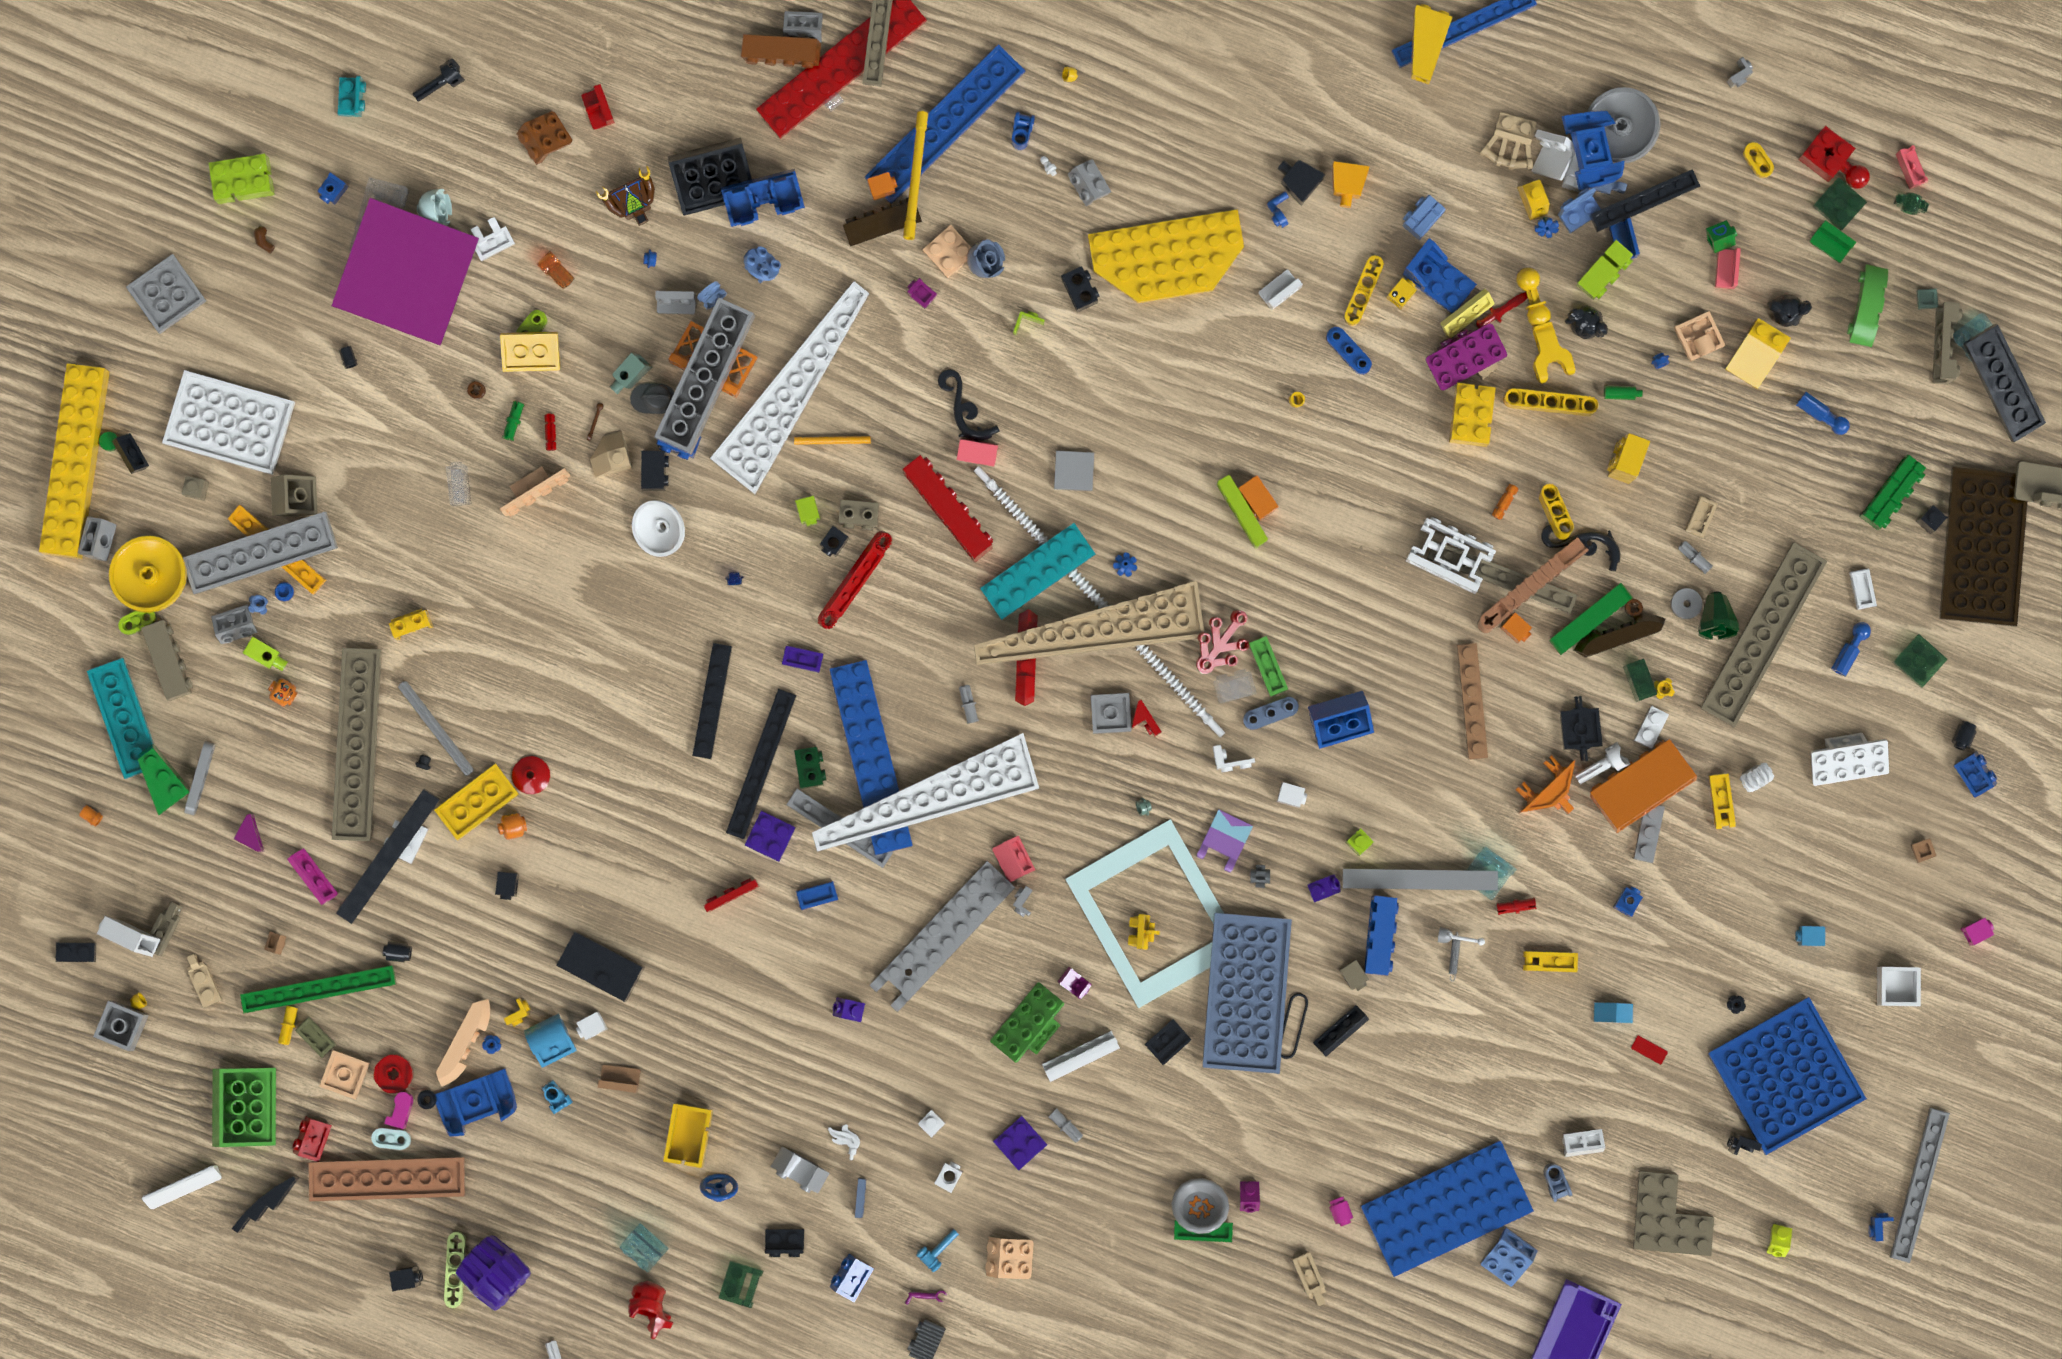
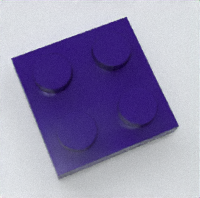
[745,811,796,862]
[993,1116,1047,1171]

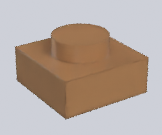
[1911,838,1937,863]
[264,931,286,955]

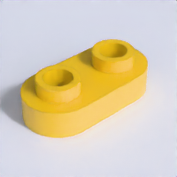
[1743,142,1774,178]

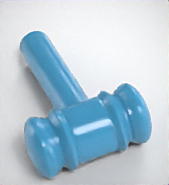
[916,1229,959,1272]

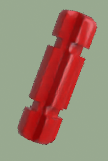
[544,413,556,451]

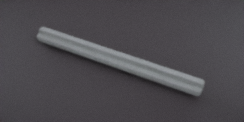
[398,681,474,776]

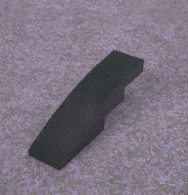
[231,1176,299,1233]

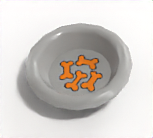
[1171,1178,1229,1234]

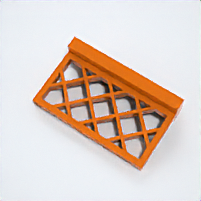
[668,321,758,398]

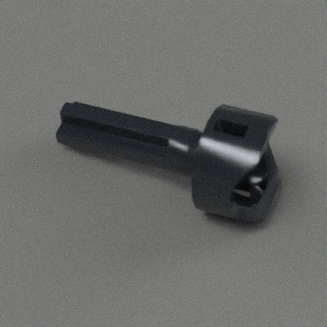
[413,58,465,102]

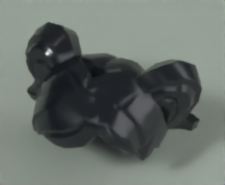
[1767,295,1812,327]
[1565,305,1608,339]

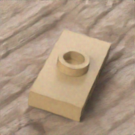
[1685,496,1718,539]

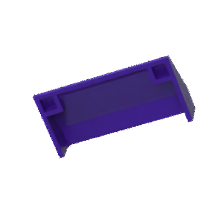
[1531,1279,1622,1359]

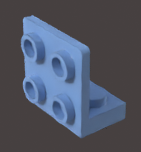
[1558,188,1601,233]
[1481,1228,1538,1287]

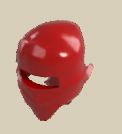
[628,1280,673,1339]

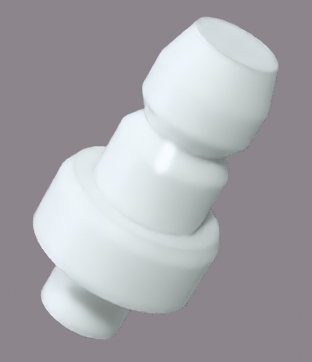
[1040,156,1057,176]

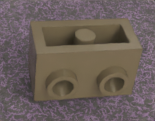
[839,500,880,531]

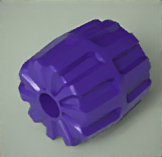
[455,1235,531,1310]

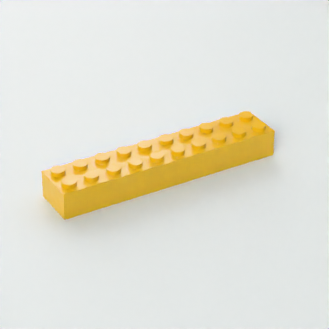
[39,363,110,559]

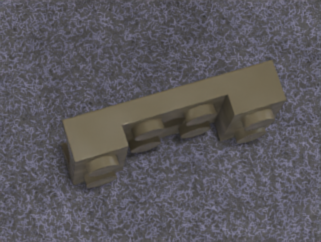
[1932,302,1962,385]

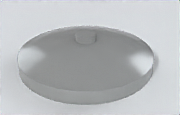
[1587,87,1661,164]

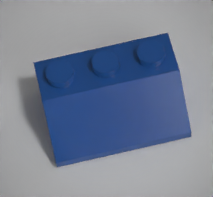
[1308,691,1374,749]

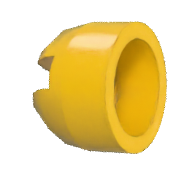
[1062,66,1078,82]
[1289,392,1305,408]
[130,992,147,1010]

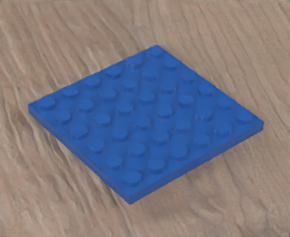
[1708,997,1867,1155]

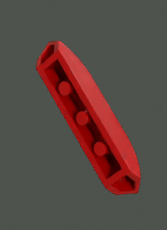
[1015,609,1038,706]

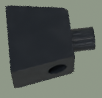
[1277,160,1325,206]

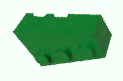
[138,743,190,816]

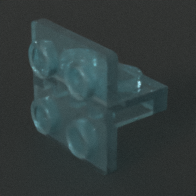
[620,1223,669,1272]

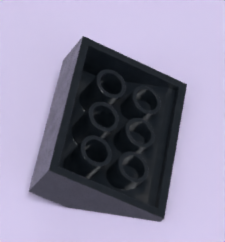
[667,137,752,216]

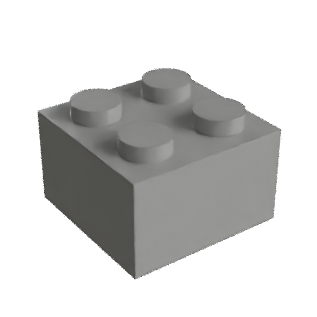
[93,1001,149,1051]

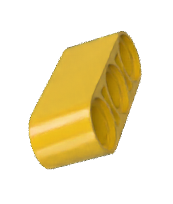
[1539,484,1574,540]

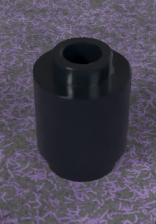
[1952,721,1977,751]
[383,941,412,963]

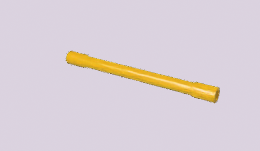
[903,111,928,240]

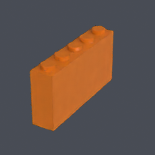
[1590,739,1697,833]

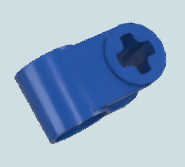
[1012,111,1035,150]

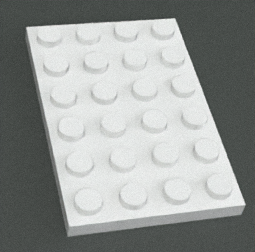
[162,370,295,475]

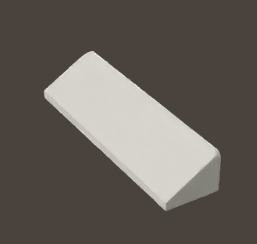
[142,1165,222,1209]

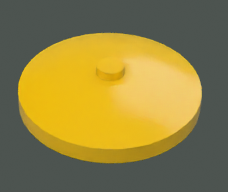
[109,536,187,613]

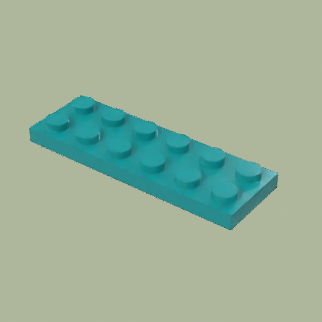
[980,523,1096,620]
[87,658,155,779]

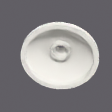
[632,500,685,557]

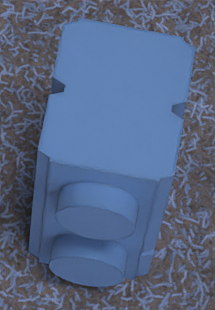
[1402,195,1446,240]

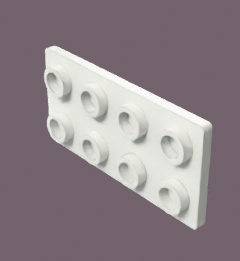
[1811,733,1889,786]

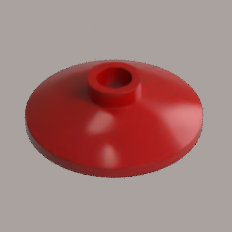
[512,756,550,795]

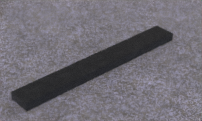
[726,689,797,840]
[336,788,440,924]

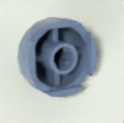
[967,239,1005,278]

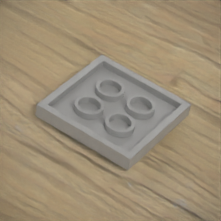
[126,254,206,334]

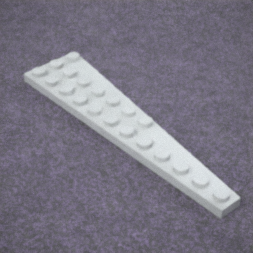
[710,282,869,494]
[812,733,1039,852]

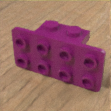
[1425,323,1507,391]

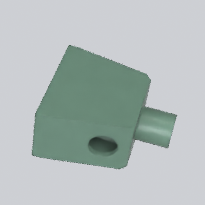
[609,353,652,394]

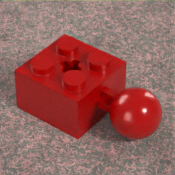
[1798,125,1870,189]

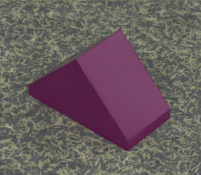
[234,814,264,852]

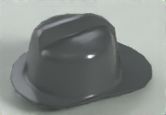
[630,383,675,414]

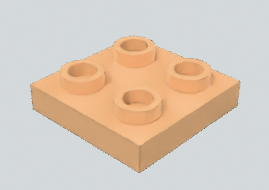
[1674,311,1726,362]

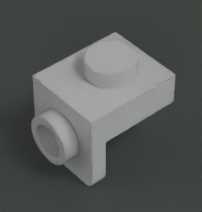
[1727,57,1753,88]

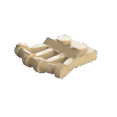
[1480,112,1537,170]

